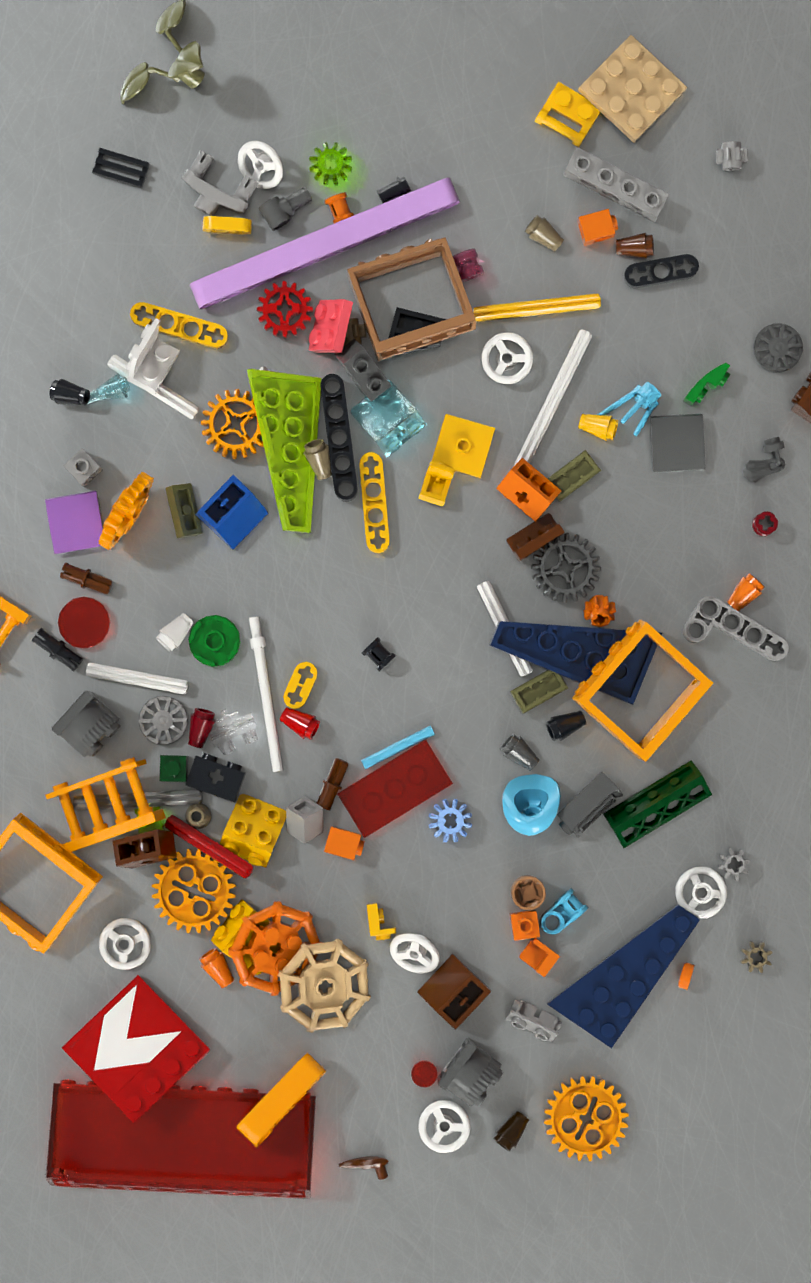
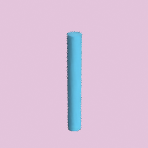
[361,725,435,769]

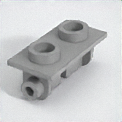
[506,1000,562,1042]

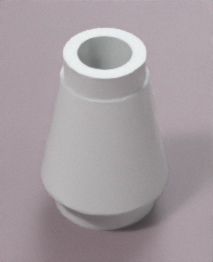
[156,613,194,652]

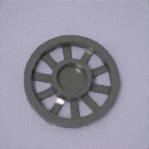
[754,323,803,372]

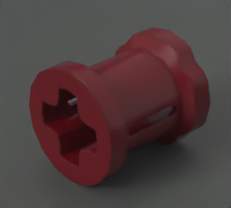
[752,511,778,536]

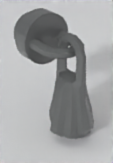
[743,437,785,483]

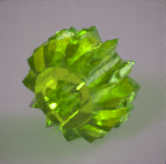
[309,142,352,186]

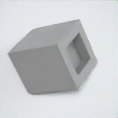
[286,797,323,844]

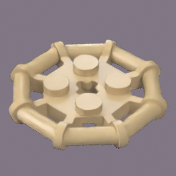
[278,939,371,1033]

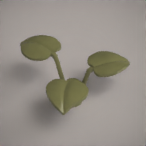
[120,0,205,105]

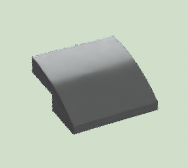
[650,414,705,472]

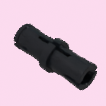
[32,628,83,672]

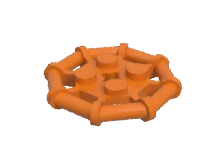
[228,901,322,996]

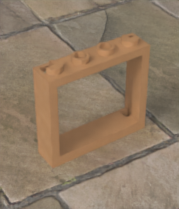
[347,237,476,361]

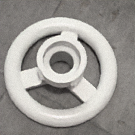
[238,141,283,189]
[481,332,533,384]
[675,866,727,918]
[99,918,151,970]
[390,933,440,973]
[418,1100,471,1153]

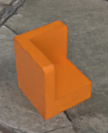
[519,938,560,977]

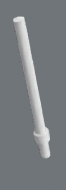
[249,616,283,772]

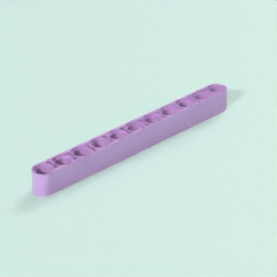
[190,178,460,309]

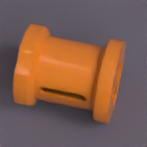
[324,192,354,224]

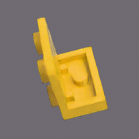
[220,794,286,868]
[211,899,281,975]

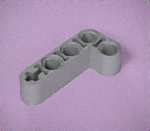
[683,596,789,661]

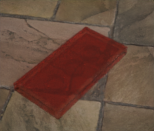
[338,740,453,838]

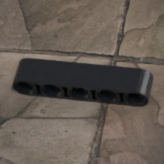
[321,374,358,502]

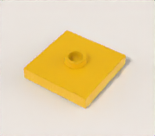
[432,414,495,478]

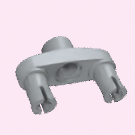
[182,150,259,216]

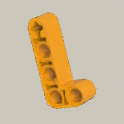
[236,1053,326,1148]

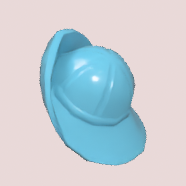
[502,774,561,836]

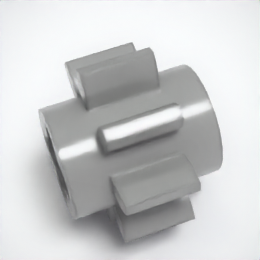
[716,141,748,171]
[717,848,750,881]

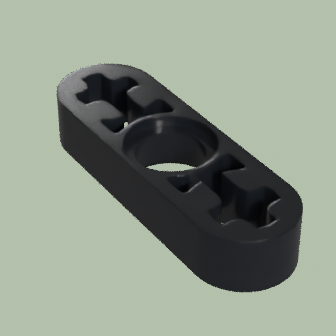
[624,254,699,288]

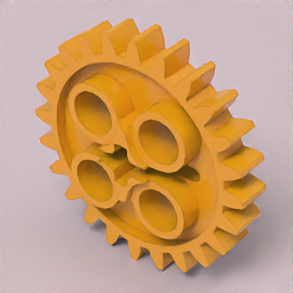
[98,472,154,550]
[151,849,236,933]
[544,1075,629,1162]

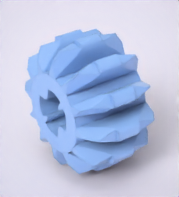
[429,799,472,842]

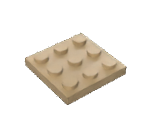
[578,35,687,143]

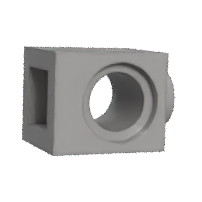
[64,448,103,487]

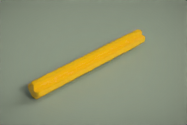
[473,294,601,322]

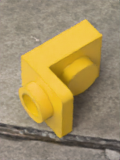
[367,903,396,940]

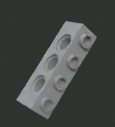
[563,147,669,222]

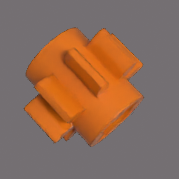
[583,595,616,627]

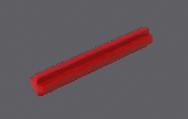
[164,815,254,879]

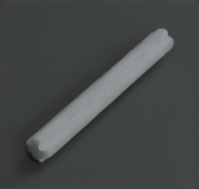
[73,790,202,810]

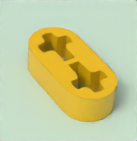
[202,216,252,235]
[283,662,318,709]

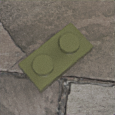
[165,483,203,538]

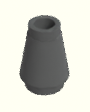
[500,734,540,771]

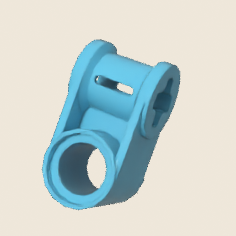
[539,888,589,935]

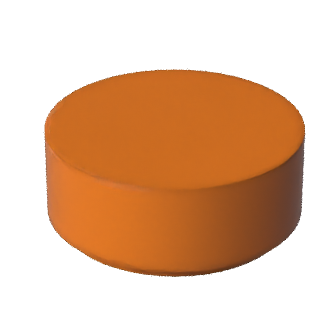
[678,962,695,990]

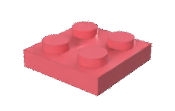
[308,299,353,353]

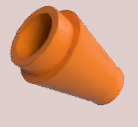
[727,573,765,611]
[199,948,234,988]

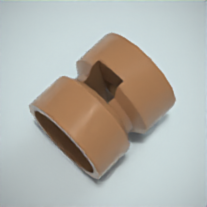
[511,875,546,911]

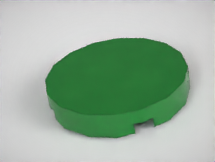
[188,615,241,667]

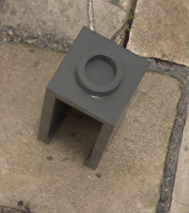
[557,772,623,838]

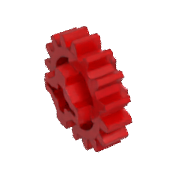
[257,281,313,338]

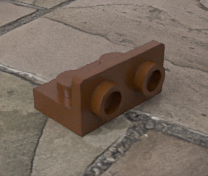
[506,513,565,562]

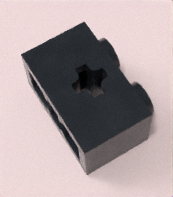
[185,752,246,802]

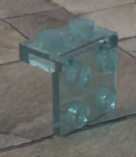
[351,380,427,457]

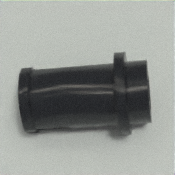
[377,177,411,203]

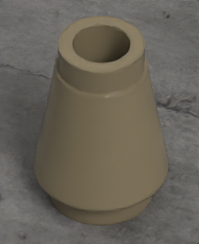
[525,215,564,252]
[304,439,332,480]
[185,803,211,829]

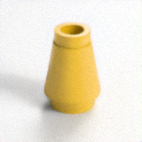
[578,414,618,441]

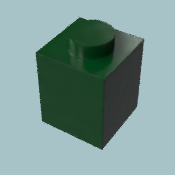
[159,755,188,782]

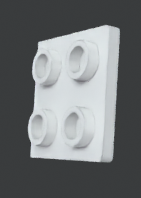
[126,318,180,395]

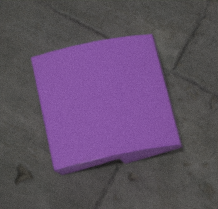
[45,490,103,554]

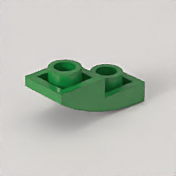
[683,363,731,406]

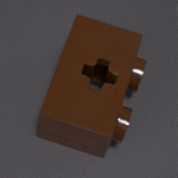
[113,829,177,869]

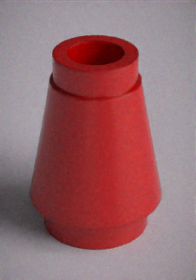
[280,707,320,740]

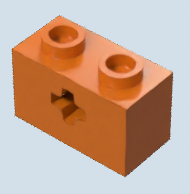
[496,458,561,522]

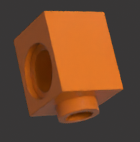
[577,209,618,246]
[324,826,365,860]
[510,910,540,941]

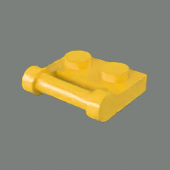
[535,81,600,148]

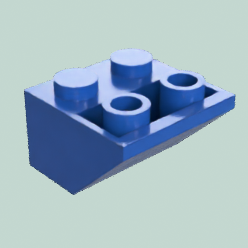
[195,475,269,550]

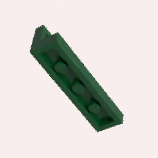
[603,760,712,848]

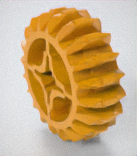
[201,389,264,459]

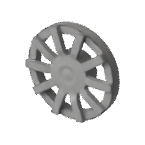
[139,696,188,745]

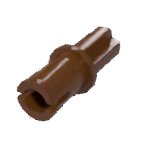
[60,563,112,594]
[316,758,348,811]

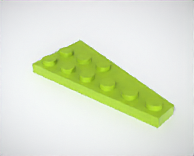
[247,369,322,533]

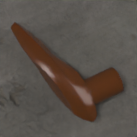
[339,1156,389,1180]

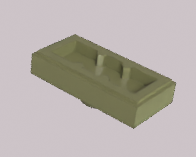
[548,450,601,502]
[510,670,568,714]

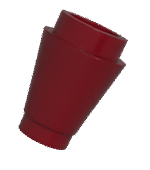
[188,708,216,748]

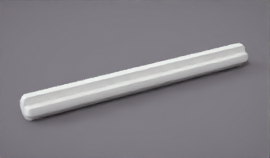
[514,329,592,466]

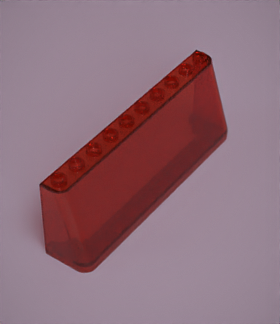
[46,1080,316,1199]

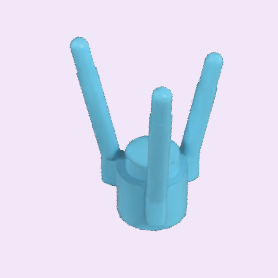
[597,382,662,436]

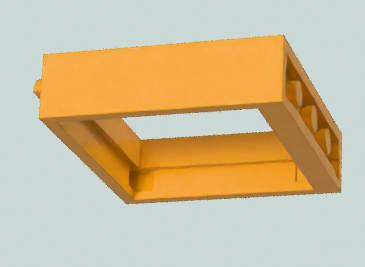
[572,620,713,762]
[0,813,103,954]

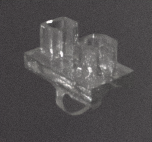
[209,709,258,755]

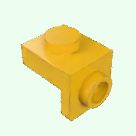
[418,461,455,507]

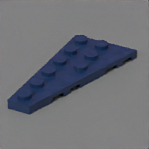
[489,621,662,705]
[547,904,700,1049]

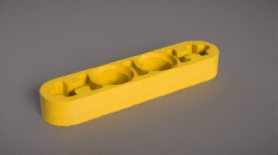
[130,302,228,349]
[359,452,390,554]

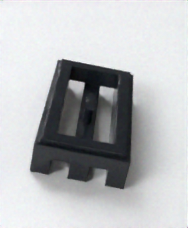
[92,148,150,188]

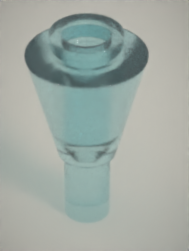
[88,373,130,404]

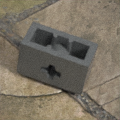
[334,339,392,402]

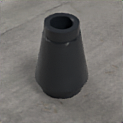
[49,379,90,405]
[546,711,586,741]

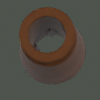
[616,233,654,258]

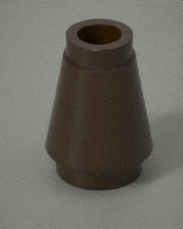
[493,1111,529,1152]

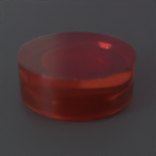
[411,1060,437,1087]

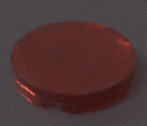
[58,597,111,649]

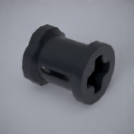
[362,637,396,672]

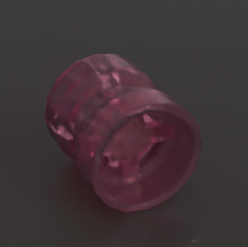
[453,248,484,282]

